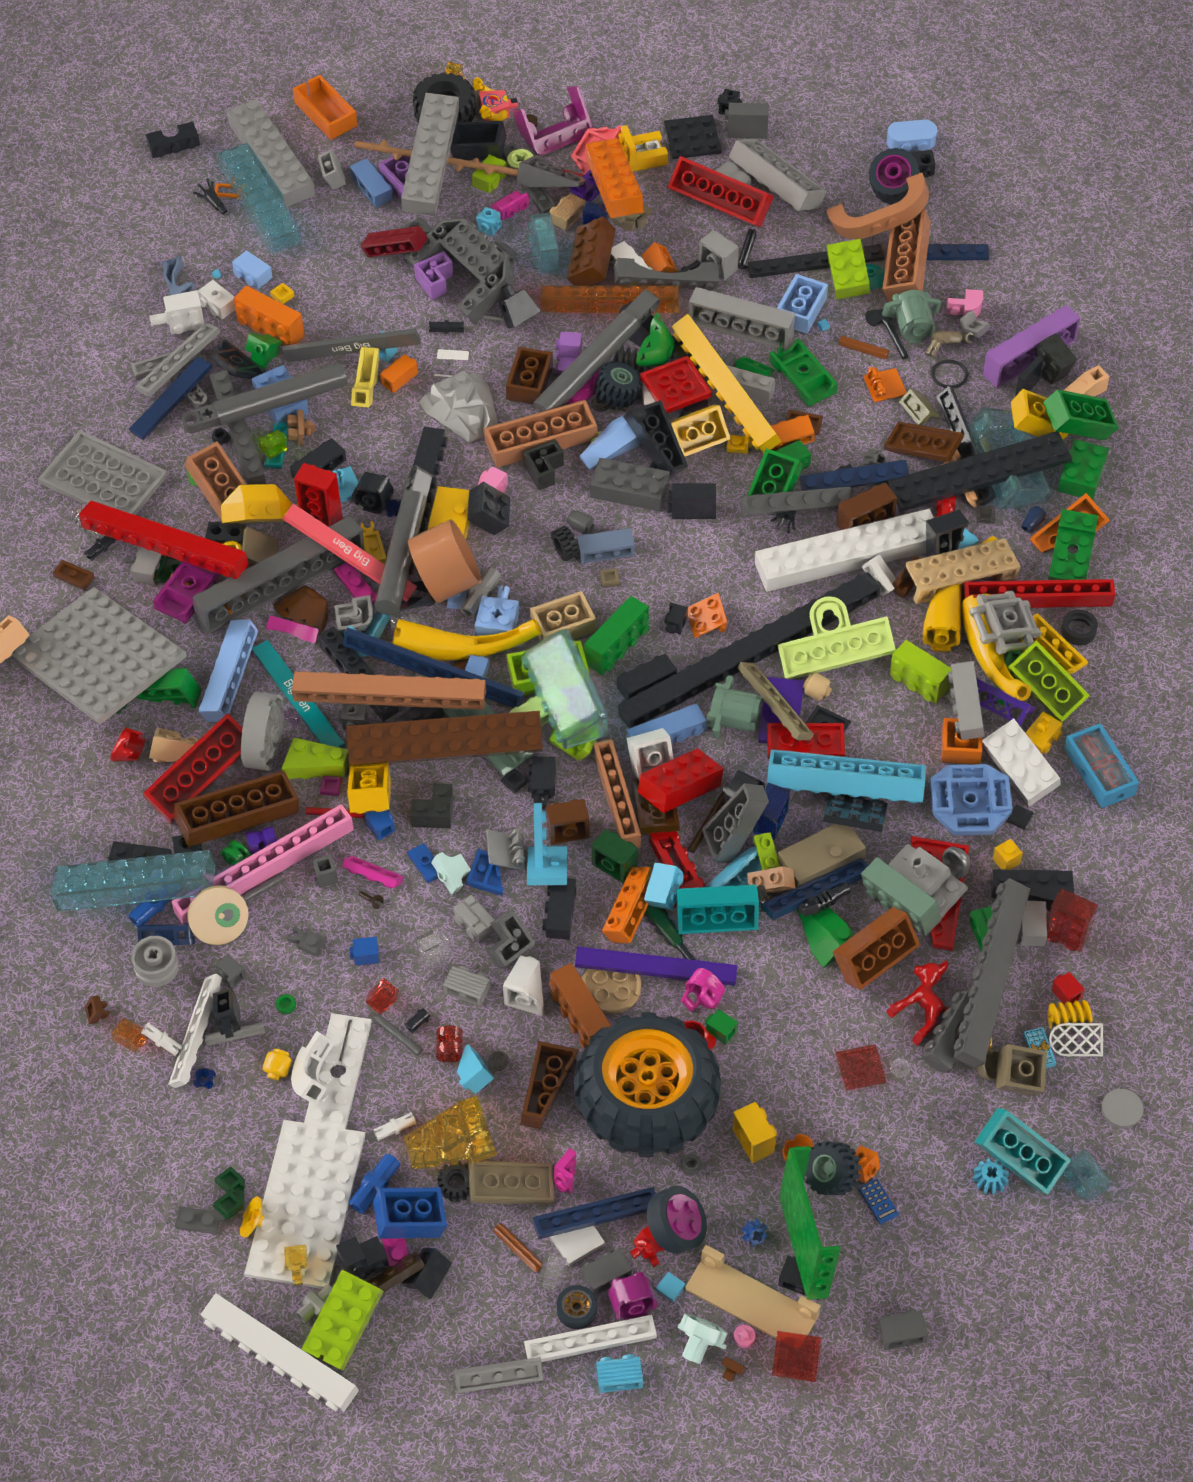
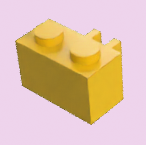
[1025,711,1063,754]

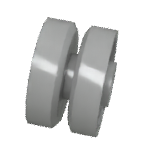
[131,936,179,987]

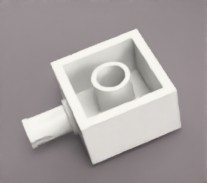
[149,290,204,334]

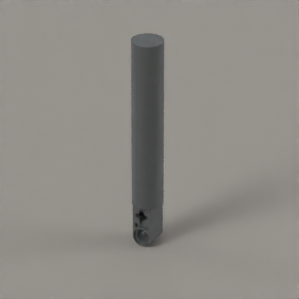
[534,289,661,413]
[182,363,347,434]
[375,465,432,615]

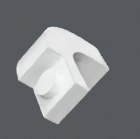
[291,1031,335,1105]

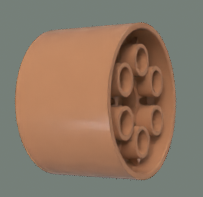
[408,519,482,603]

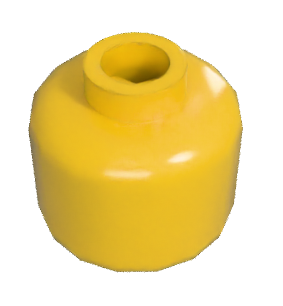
[263,1049,292,1081]

